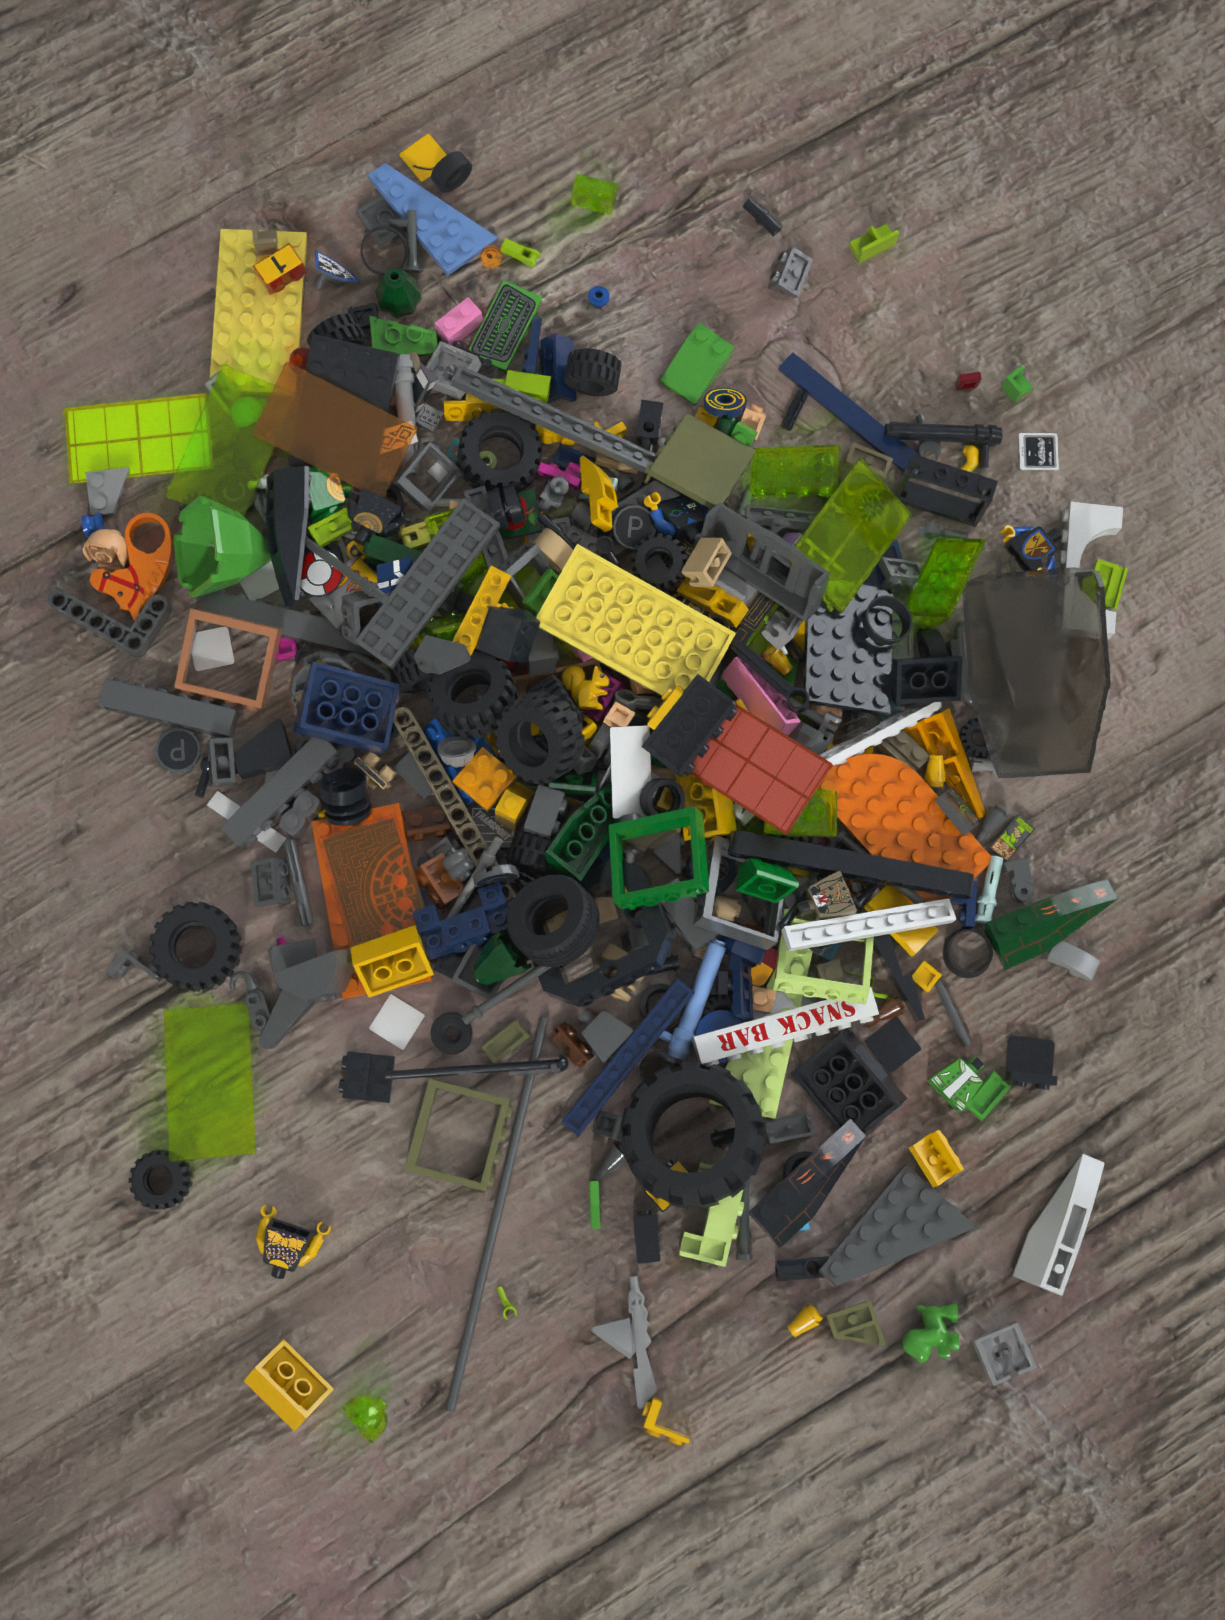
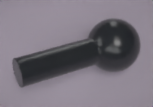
[195,757,211,798]

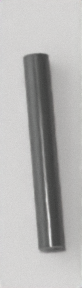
[934,981,972,1047]

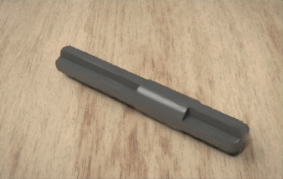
[283,839,314,927]

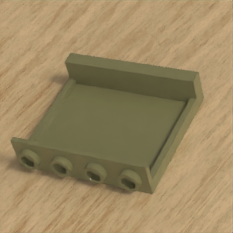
[645,413,755,511]

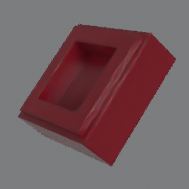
[955,372,982,390]

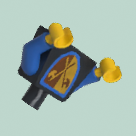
[998,525,1062,585]

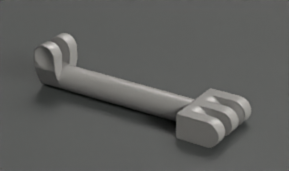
[782,695,842,739]

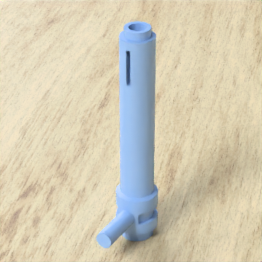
[659,939,726,1061]

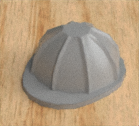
[438,736,477,768]

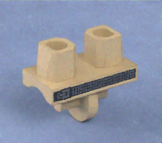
[354,752,397,791]

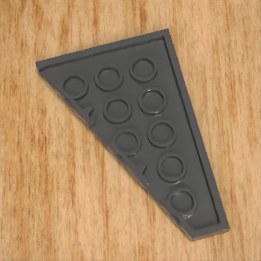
[818,1165,975,1287]

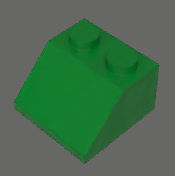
[736,858,799,903]

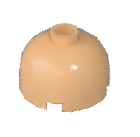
[82,529,129,571]

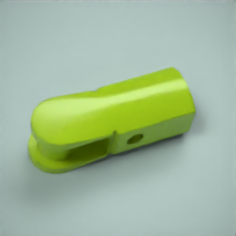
[500,238,541,268]

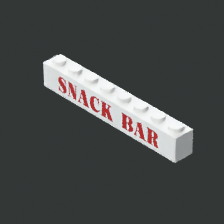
[692,987,879,1067]

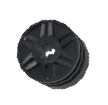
[319,768,372,826]

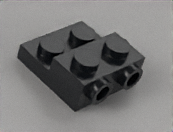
[339,1051,395,1103]

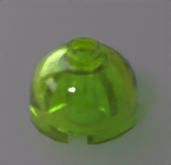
[342,1394,388,1444]

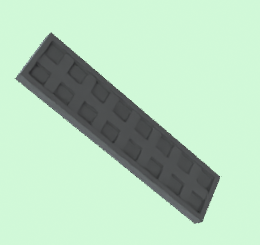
[355,498,500,669]

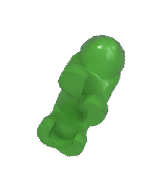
[902,1304,959,1363]

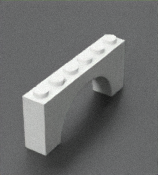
[1054,502,1123,639]

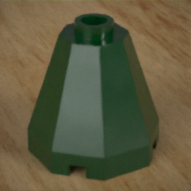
[375,267,422,318]
[473,929,532,985]

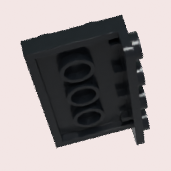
[641,674,738,778]

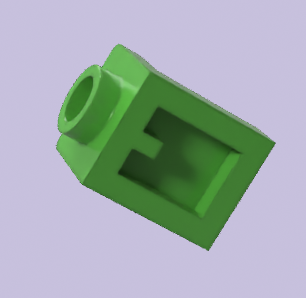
[730,421,758,448]

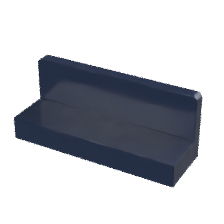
[541,333,577,403]

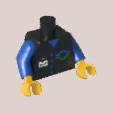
[644,492,708,545]

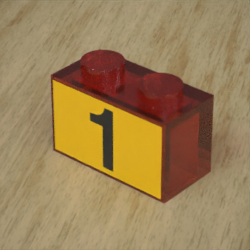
[253,243,306,295]

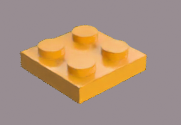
[453,747,517,812]

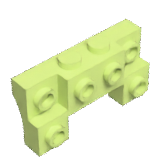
[678,1162,744,1267]

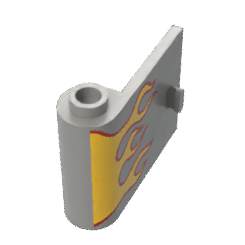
[309,557,379,630]

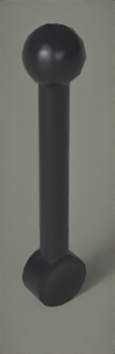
[453,341,492,368]

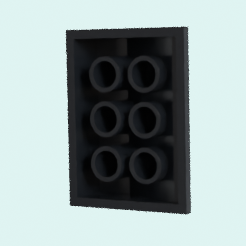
[790,1028,907,1134]

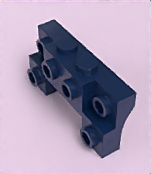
[413,882,510,960]

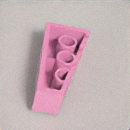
[721,654,800,736]

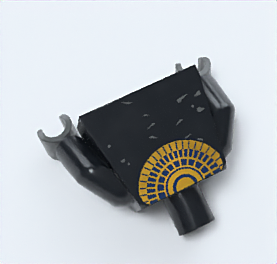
[346,487,413,546]

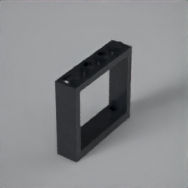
[894,454,998,527]

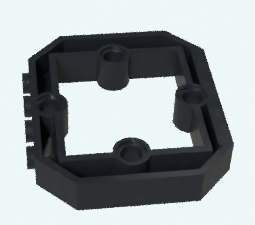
[532,859,675,1007]

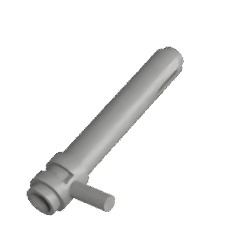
[394,354,420,475]

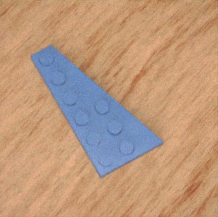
[368,163,498,276]

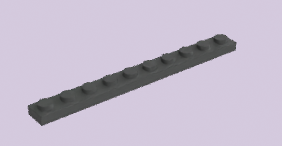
[451,365,656,475]

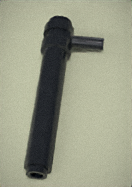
[884,422,1003,468]

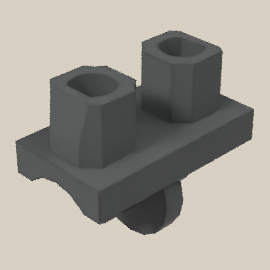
[537,476,569,514]

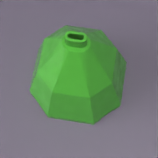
[174,496,271,597]

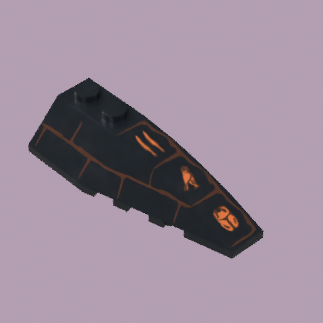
[748,1119,866,1249]

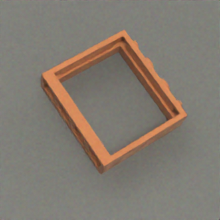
[174,608,283,711]

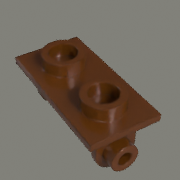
[550,1022,595,1068]

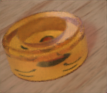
[480,245,502,269]

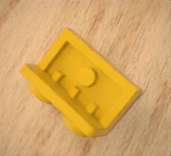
[647,684,684,730]
[908,1130,964,1188]

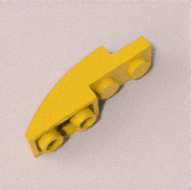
[580,456,618,532]

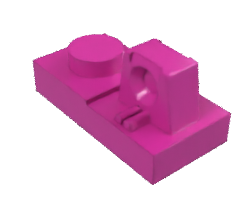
[538,462,582,490]

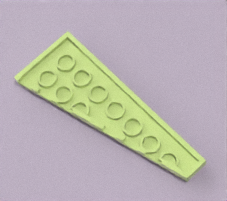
[709,948,813,1119]

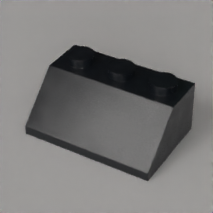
[890,656,962,704]

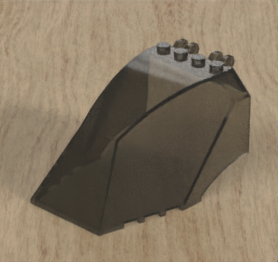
[961,552,1111,779]

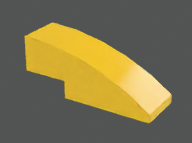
[676,577,748,628]

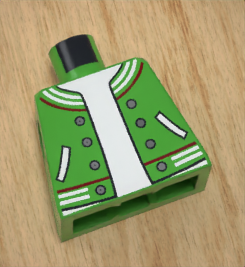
[927,1056,985,1112]

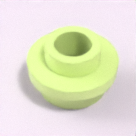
[479,451,497,469]

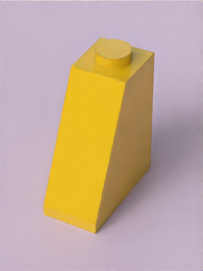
[495,782,536,831]

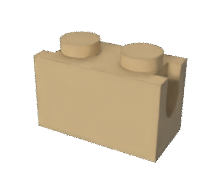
[681,538,732,587]

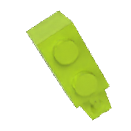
[492,370,551,404]

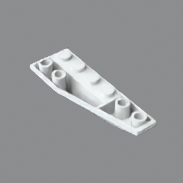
[1012,1154,1104,1296]

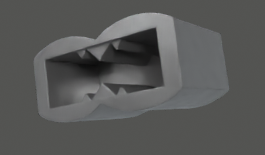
[279,790,323,840]

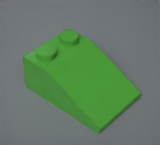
[660,322,734,406]

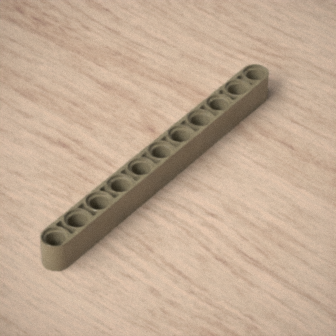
[393,707,516,908]

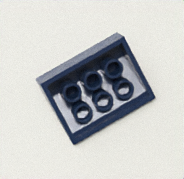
[293,661,400,754]

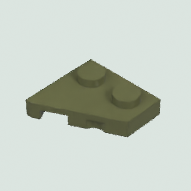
[826,1300,886,1346]

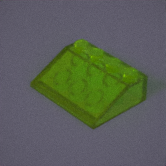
[905,538,986,629]

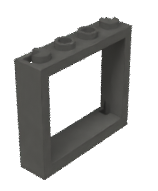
[693,835,788,950]

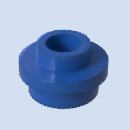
[588,286,609,308]

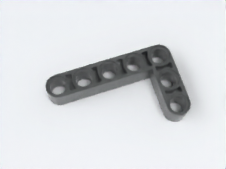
[47,589,172,657]

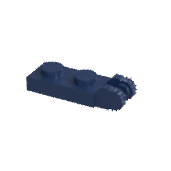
[729,954,753,1022]

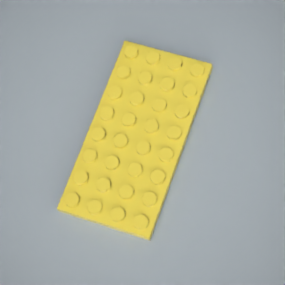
[210,229,307,397]
[536,544,736,696]

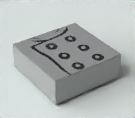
[415,403,444,434]

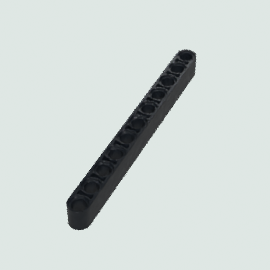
[728,830,974,899]

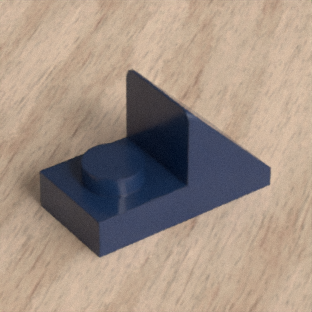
[950,881,977,929]
[721,936,766,965]

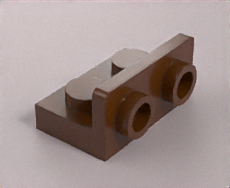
[403,805,453,841]

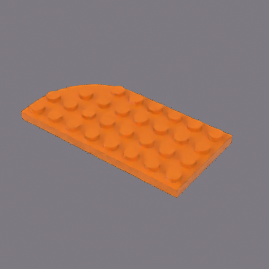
[815,754,991,904]

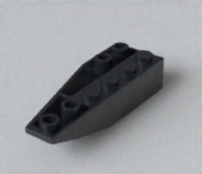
[266,466,311,607]

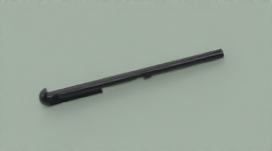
[385,1055,569,1080]

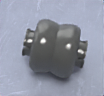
[442,847,475,882]

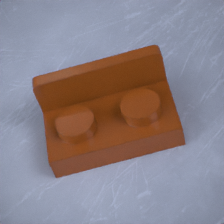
[416,853,464,909]

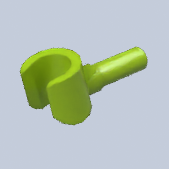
[497,1286,517,1320]

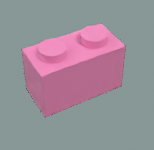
[435,297,483,346]

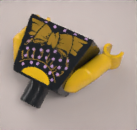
[256,1205,331,1279]

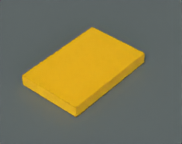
[864,885,939,957]

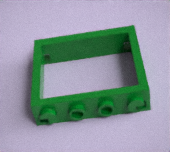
[609,806,709,910]

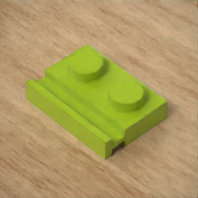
[1087,559,1128,611]

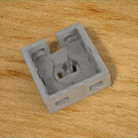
[426,341,481,401]
[971,1321,1037,1386]

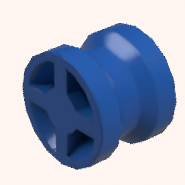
[82,513,105,537]

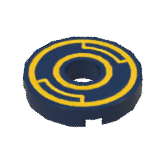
[703,388,747,418]

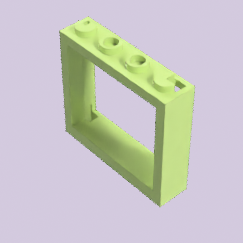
[773,909,874,1005]

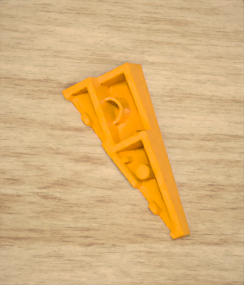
[903,708,986,819]

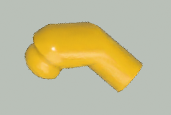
[960,445,979,472]

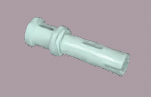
[975,856,1003,925]

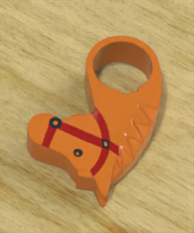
[90,513,175,621]

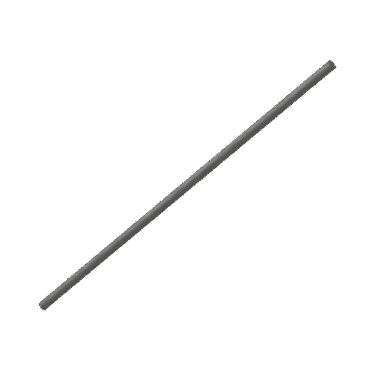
[445,1016,549,1412]

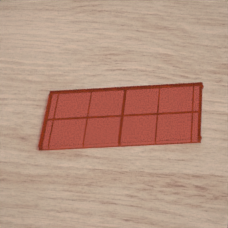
[691,705,833,836]

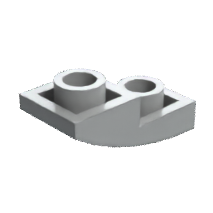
[1048,941,1100,981]

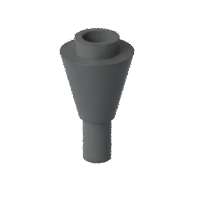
[975,805,1008,844]
[593,1143,627,1182]

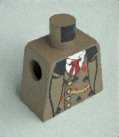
[797,871,857,921]

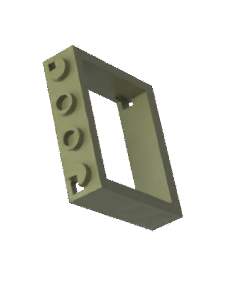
[404,1079,514,1191]

